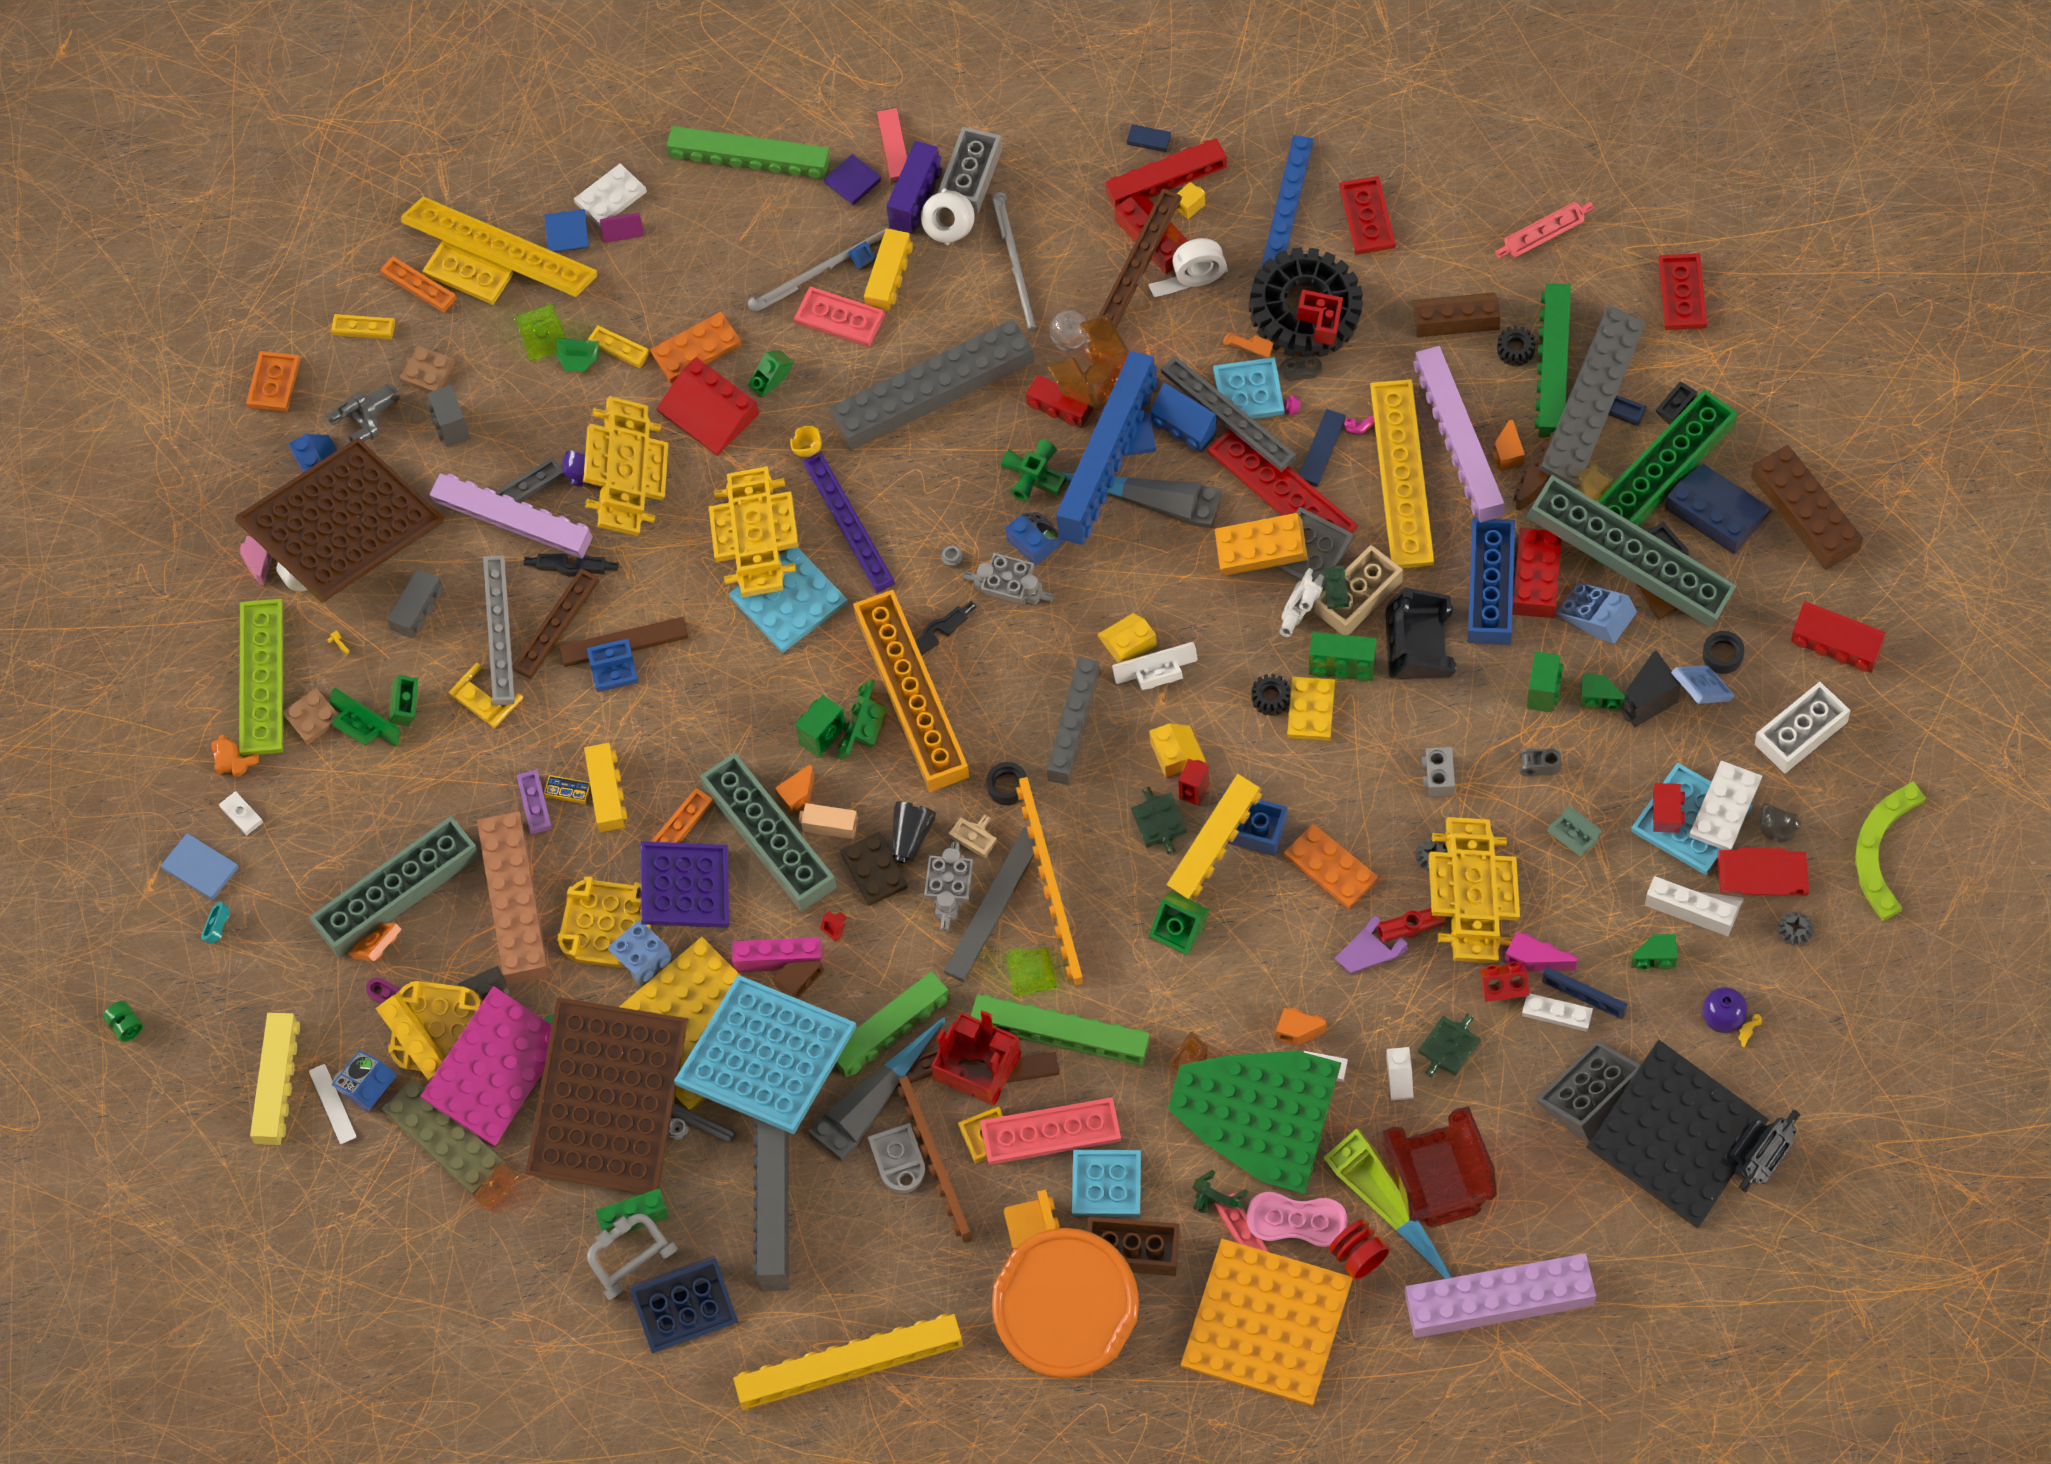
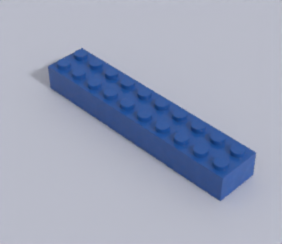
[1056,351,1159,545]

